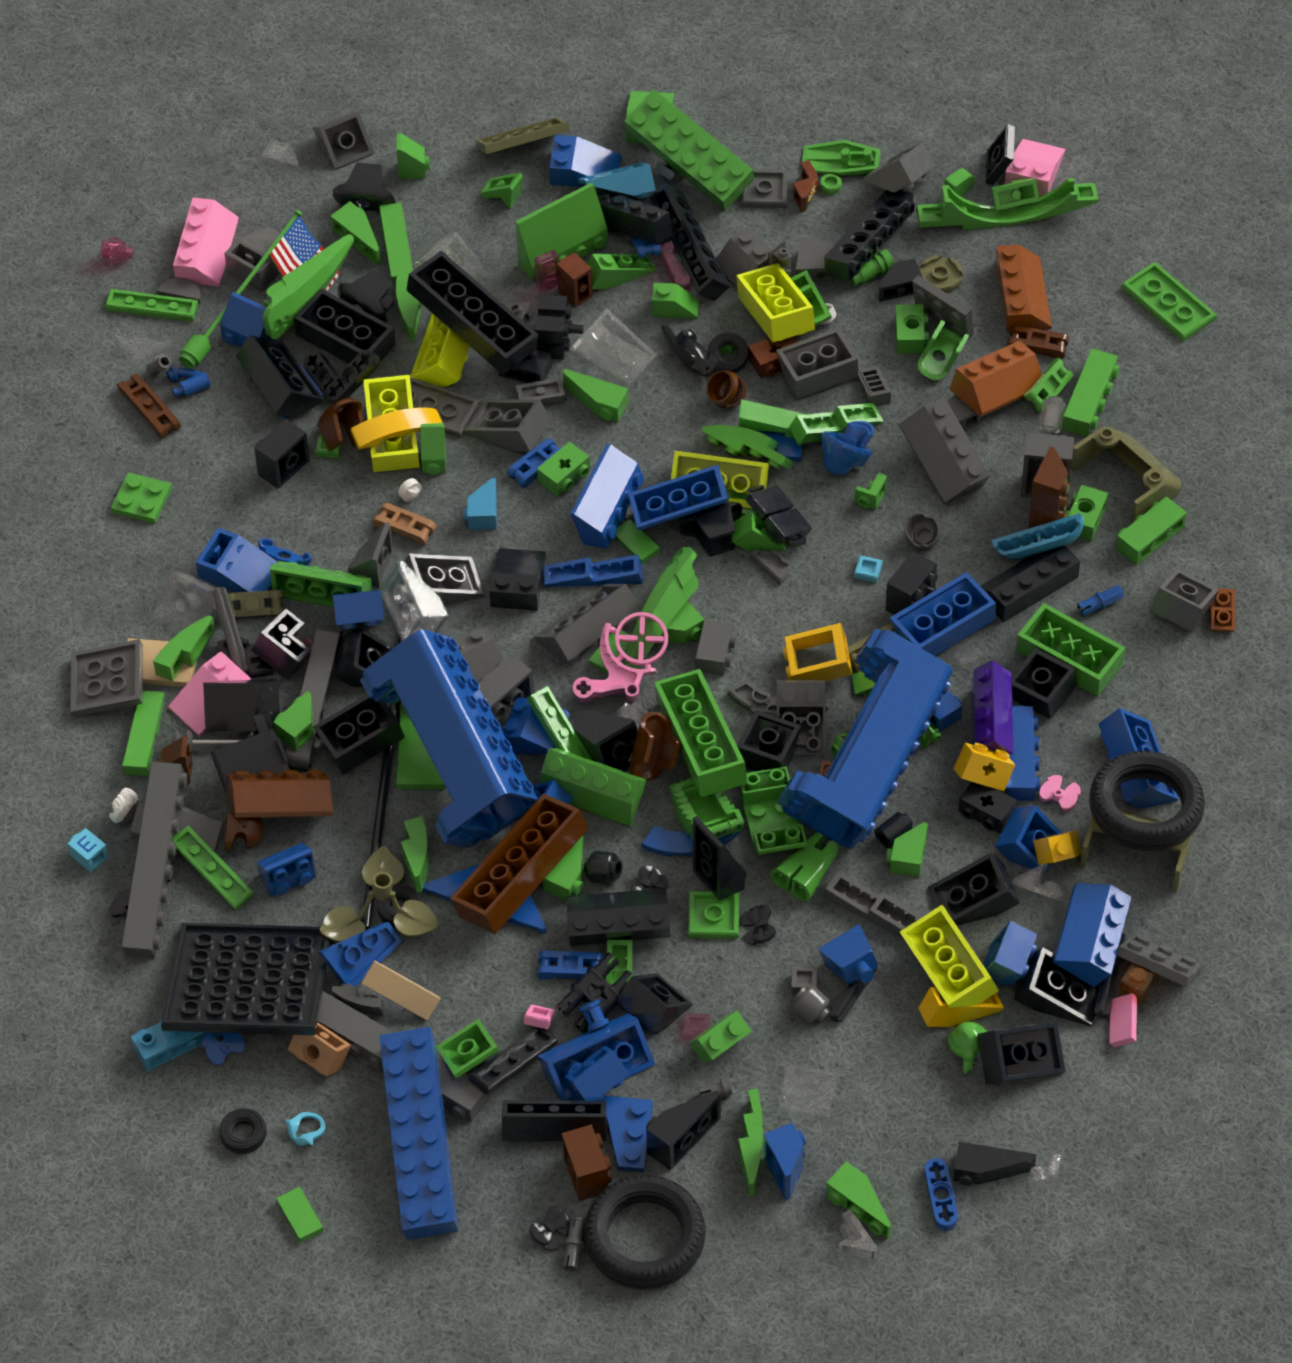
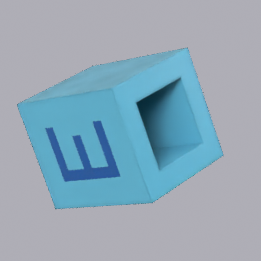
[67,828,109,873]

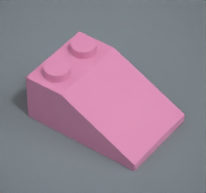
[1005,139,1065,197]
[168,652,251,737]

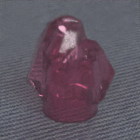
[101,237,134,264]

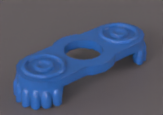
[258,538,312,566]

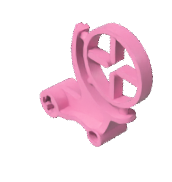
[573,612,668,704]

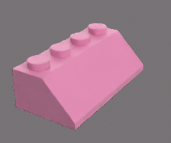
[173,198,239,287]

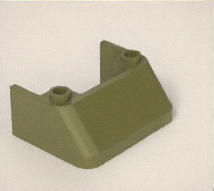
[1071,427,1181,524]
[1080,808,1193,893]

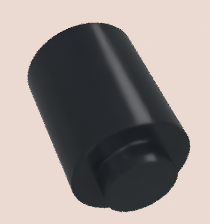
[874,812,913,849]

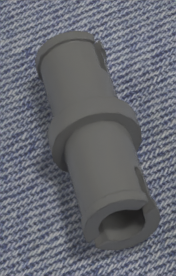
[562,1217,586,1272]

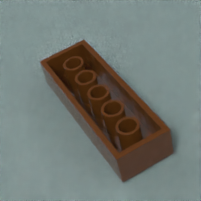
[450,794,589,934]

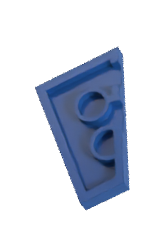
[318,922,402,987]
[602,1095,653,1173]

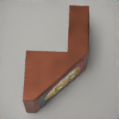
[793,160,818,212]

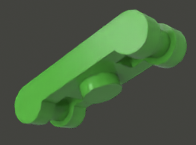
[1023,357,1074,413]

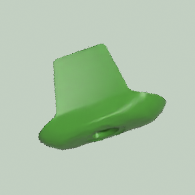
[918,320,969,380]

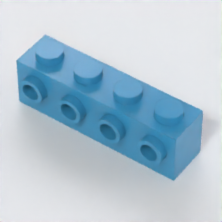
[131,1020,221,1072]

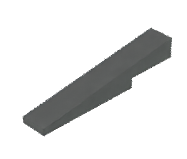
[823,871,923,938]

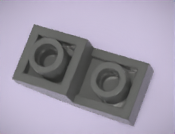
[332,984,385,1016]

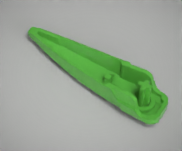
[262,234,354,339]
[622,547,698,669]

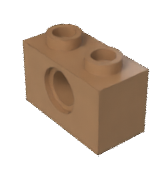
[288,1023,351,1077]

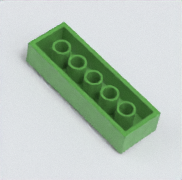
[624,89,755,210]
[654,669,748,797]

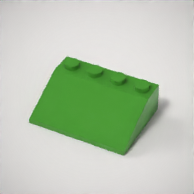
[516,182,608,281]

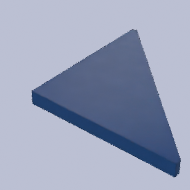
[423,864,547,934]

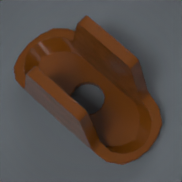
[316,398,364,451]
[629,712,681,781]

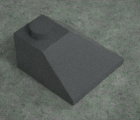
[348,523,393,588]

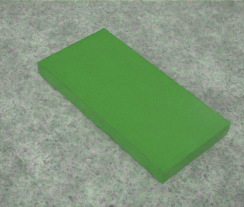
[1121,262,1217,342]
[397,703,446,789]

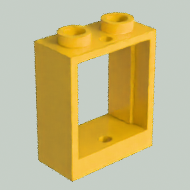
[783,623,852,682]

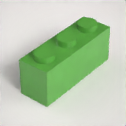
[1116,496,1187,565]

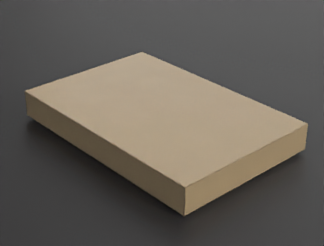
[127,638,197,687]

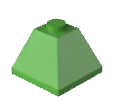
[436,1018,500,1078]

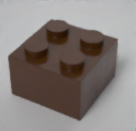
[562,1124,612,1201]

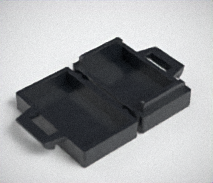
[745,485,812,548]

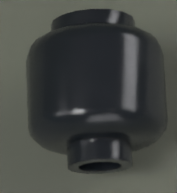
[584,851,623,884]

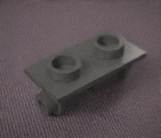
[768,240,793,278]

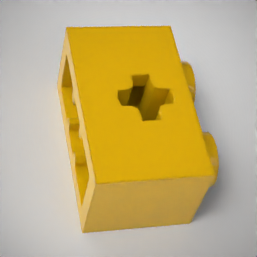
[953,743,1015,791]

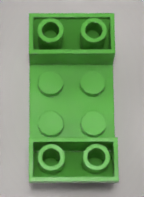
[740,766,807,855]

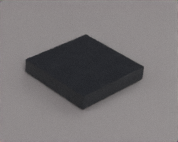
[985,124,1015,185]

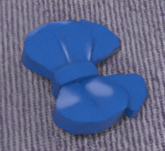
[202,1033,245,1065]

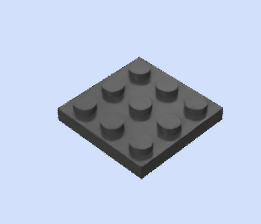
[70,639,143,717]

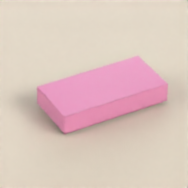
[1109,993,1137,1047]

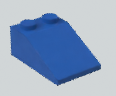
[549,135,621,189]

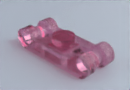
[661,242,691,294]

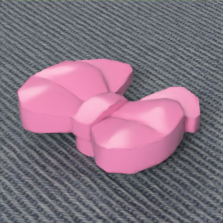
[1039,775,1081,812]

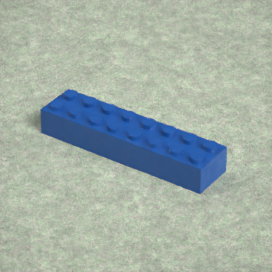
[379,1027,459,1240]

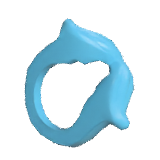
[285,1112,326,1146]

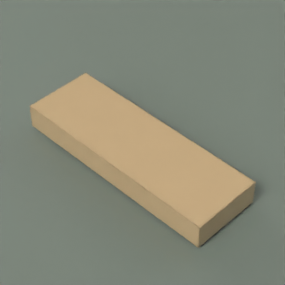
[361,960,440,1021]

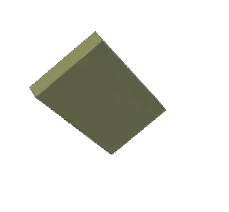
[475,117,570,154]

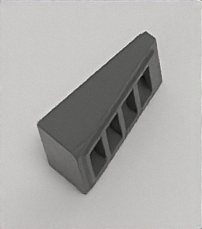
[858,365,891,406]

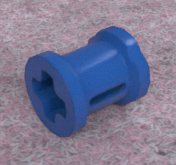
[578,999,609,1031]

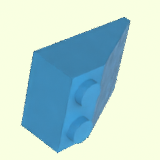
[578,162,656,199]

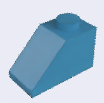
[463,478,497,530]

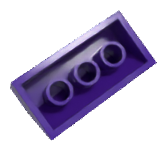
[971,660,1014,755]

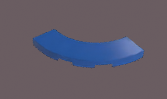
[642,826,744,857]

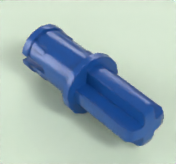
[1077,585,1124,617]

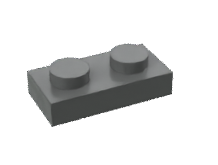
[516,377,565,405]

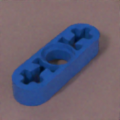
[924,1158,958,1231]

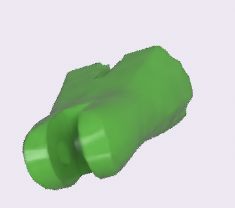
[770,832,840,902]

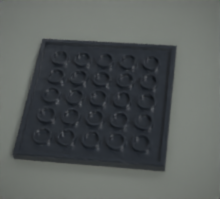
[161,923,331,1036]

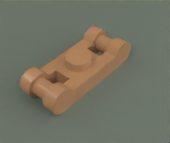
[372,503,437,546]

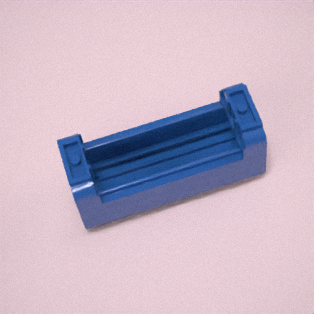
[776,628,953,849]
[360,630,538,848]

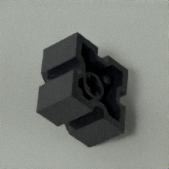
[535,295,584,360]

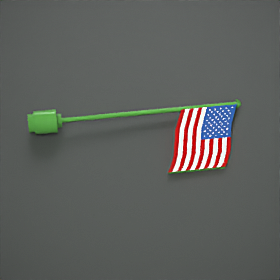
[179,210,340,369]

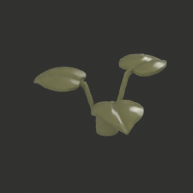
[320,845,438,942]

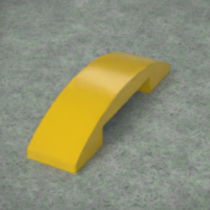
[350,408,445,449]

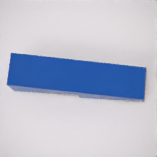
[544,555,643,587]

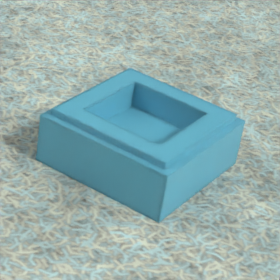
[854,555,883,583]

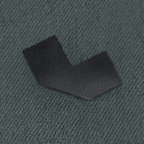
[217,637,273,679]

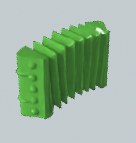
[668,778,745,839]

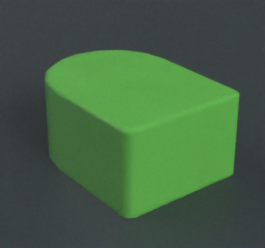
[944,168,975,196]

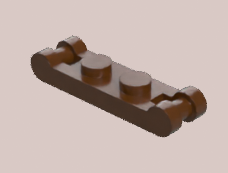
[117,373,181,439]

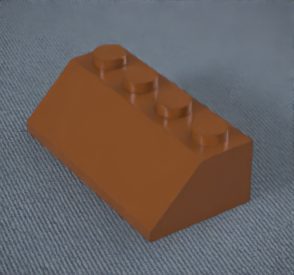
[995,244,1052,332]
[949,341,1042,417]

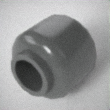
[791,986,830,1024]

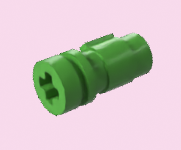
[850,249,894,287]

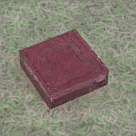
[683,1013,710,1039]

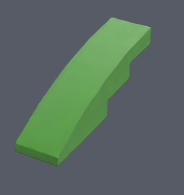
[738,1088,763,1196]

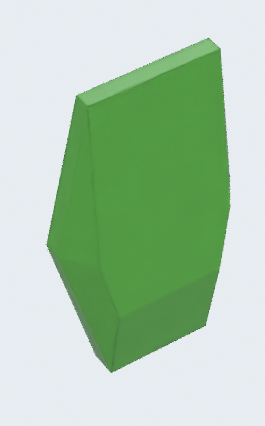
[802,140,881,176]

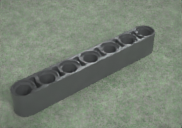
[286,628,343,770]

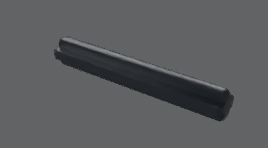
[1094,933,1126,1018]

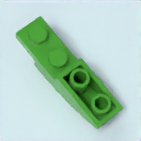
[701,425,793,470]

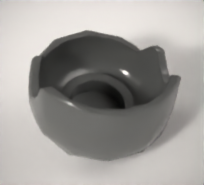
[904,512,941,550]

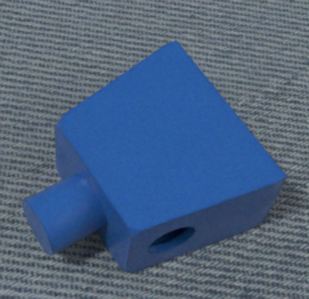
[818,924,878,984]

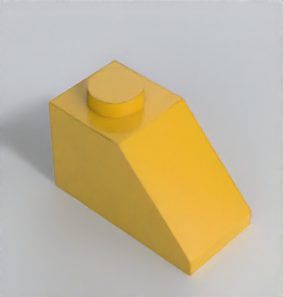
[1033,830,1082,865]

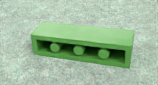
[1062,349,1120,437]

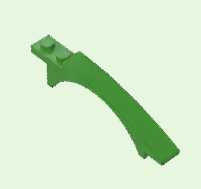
[916,178,1099,230]

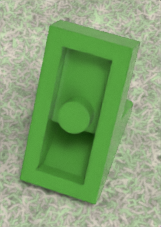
[480,172,523,209]
[991,178,1040,211]

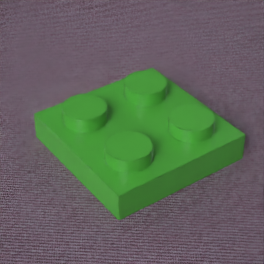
[111,473,172,524]

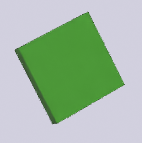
[688,891,739,939]

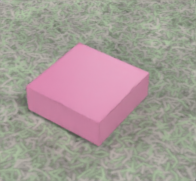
[523,1005,555,1029]

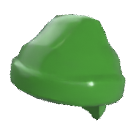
[948,1022,987,1074]

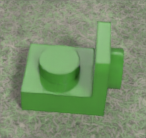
[854,473,887,510]

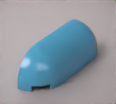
[992,513,1084,559]

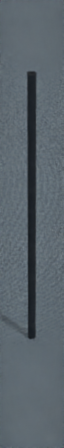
[361,620,410,930]

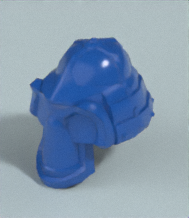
[821,421,874,476]

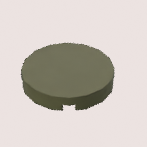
[919,255,963,293]

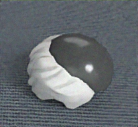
[109,787,139,825]

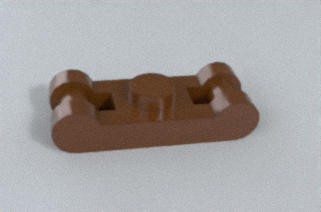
[1007,325,1069,359]

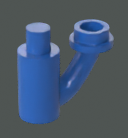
[166,365,211,398]

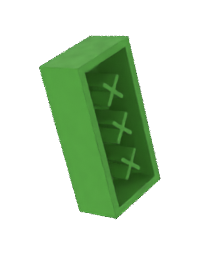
[1016,603,1125,697]

